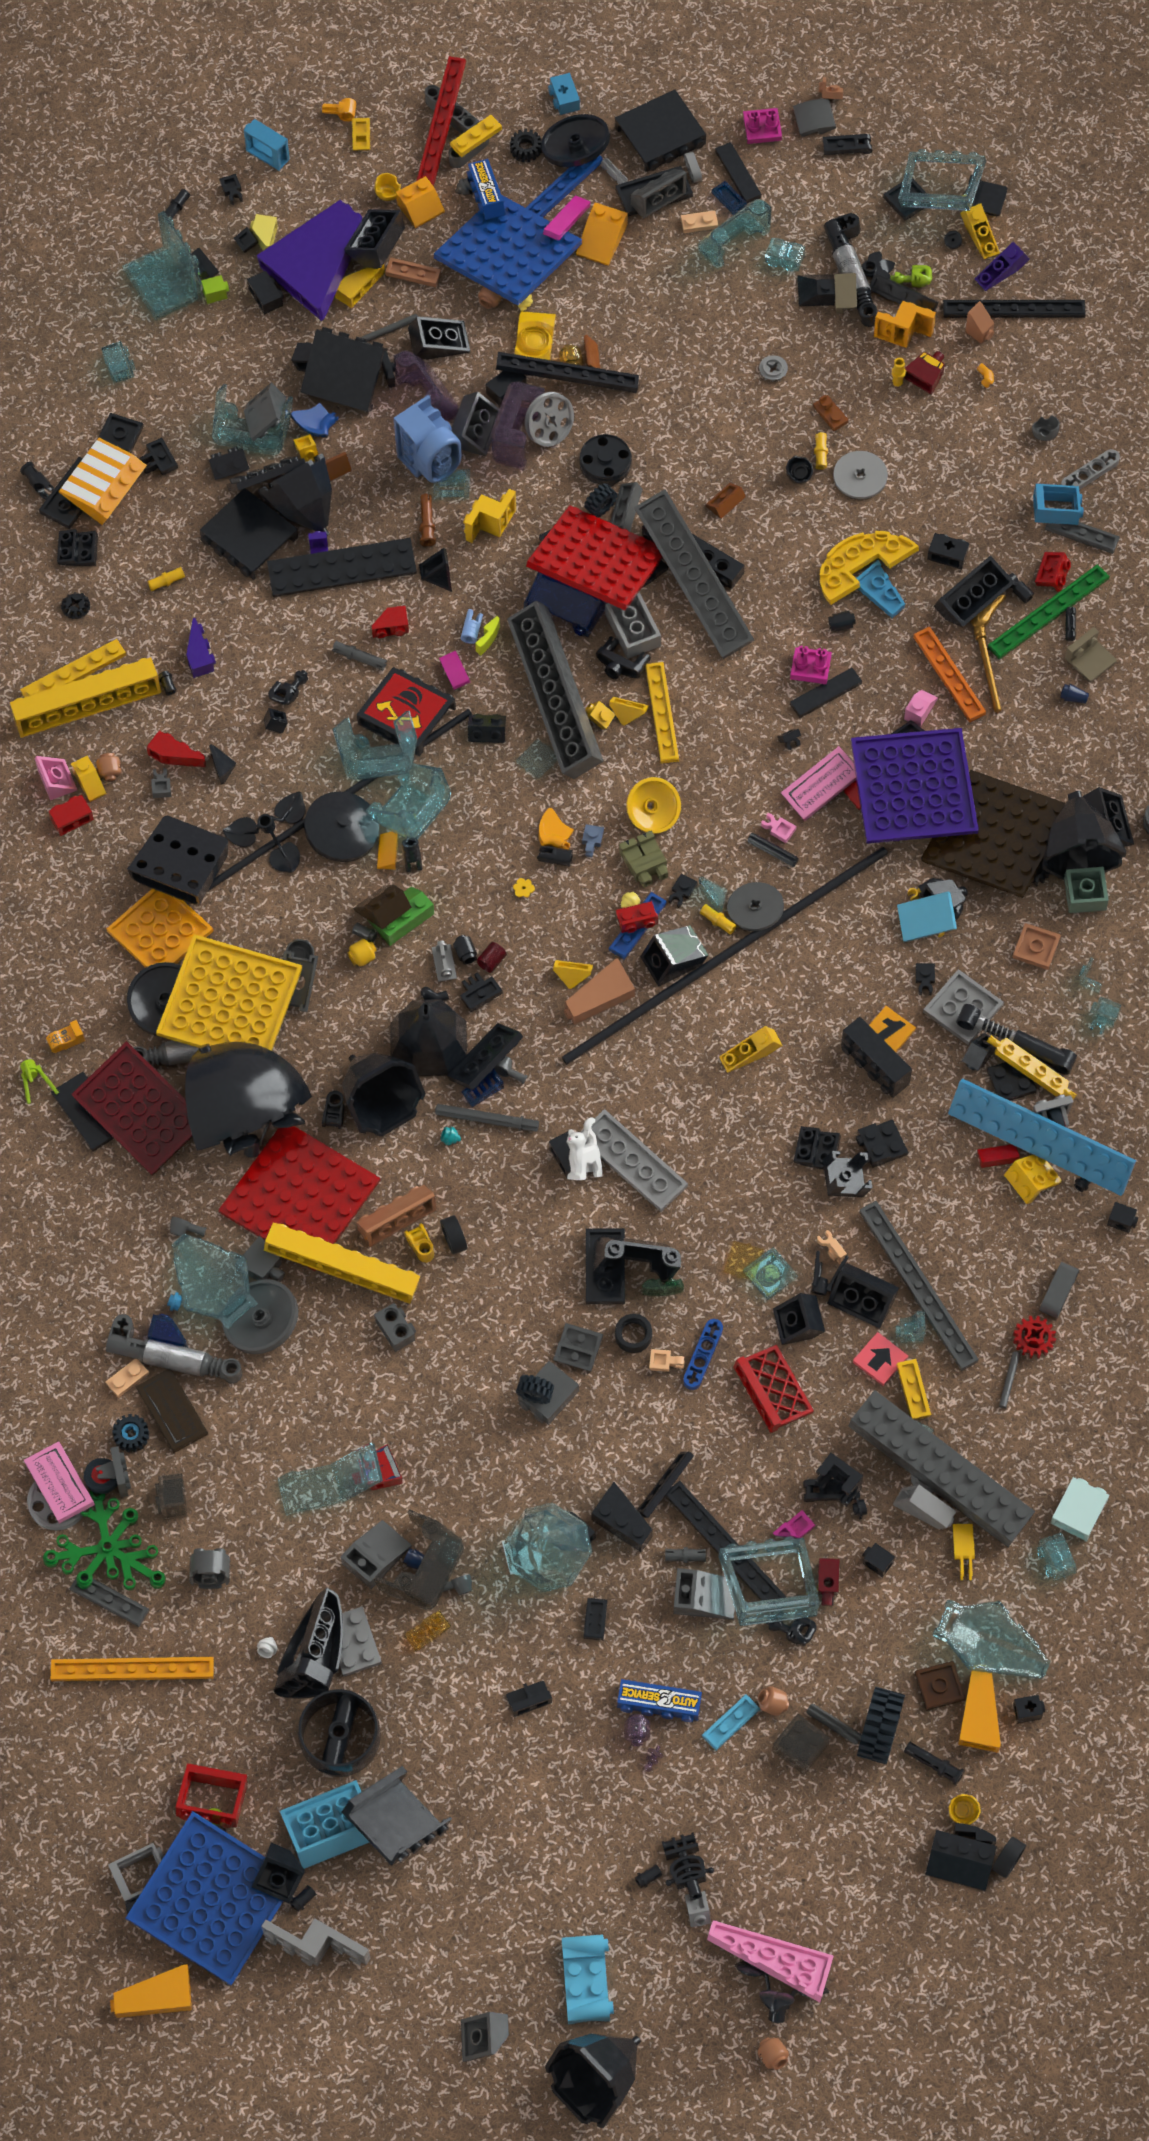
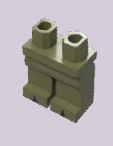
[619,830,668,888]

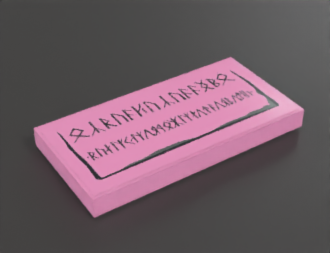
[781,746,856,821]
[24,1442,95,1524]

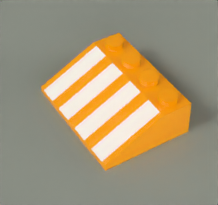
[59,438,147,525]

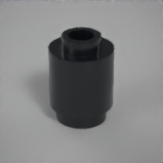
[828,610,856,632]
[453,935,477,965]

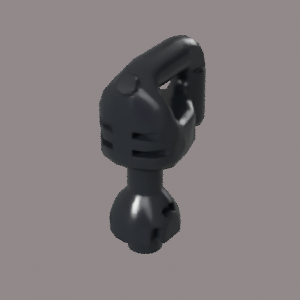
[268,670,308,705]
[766,1614,817,1646]

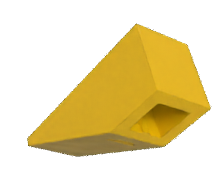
[960,204,1000,259]
[719,1026,783,1073]

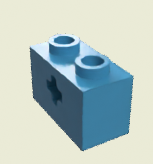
[548,73,580,115]

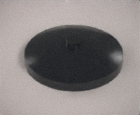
[541,114,610,167]
[304,791,379,862]
[127,962,181,1037]

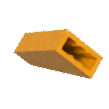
[958,1668,1001,1753]
[110,1964,192,2018]

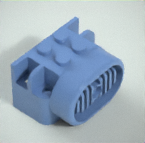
[394,395,462,483]

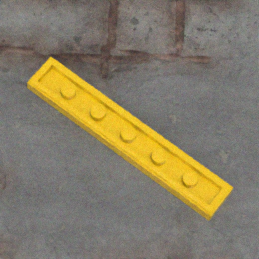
[645,662,679,764]

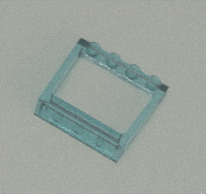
[898,149,986,211]
[718,1536,820,1626]

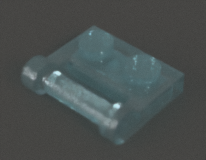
[433,469,470,499]

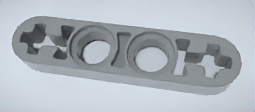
[1061,449,1120,490]

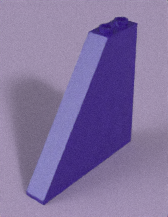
[256,200,363,321]

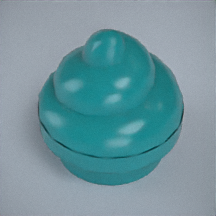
[440,1126,461,1146]

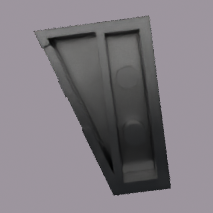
[591,1482,653,1552]

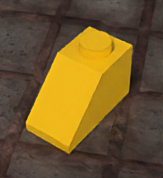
[71,755,106,802]

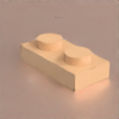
[681,211,718,233]
[106,1359,149,1398]

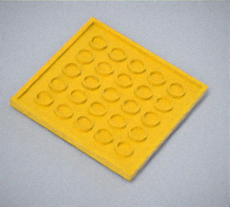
[156,934,302,1051]

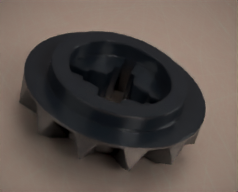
[61,592,90,619]

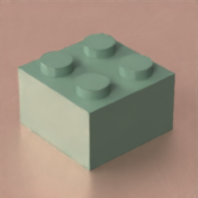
[1064,867,1109,913]

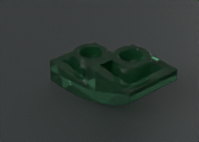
[642,1278,684,1296]

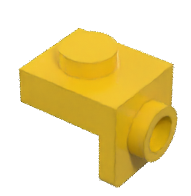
[585,701,615,730]

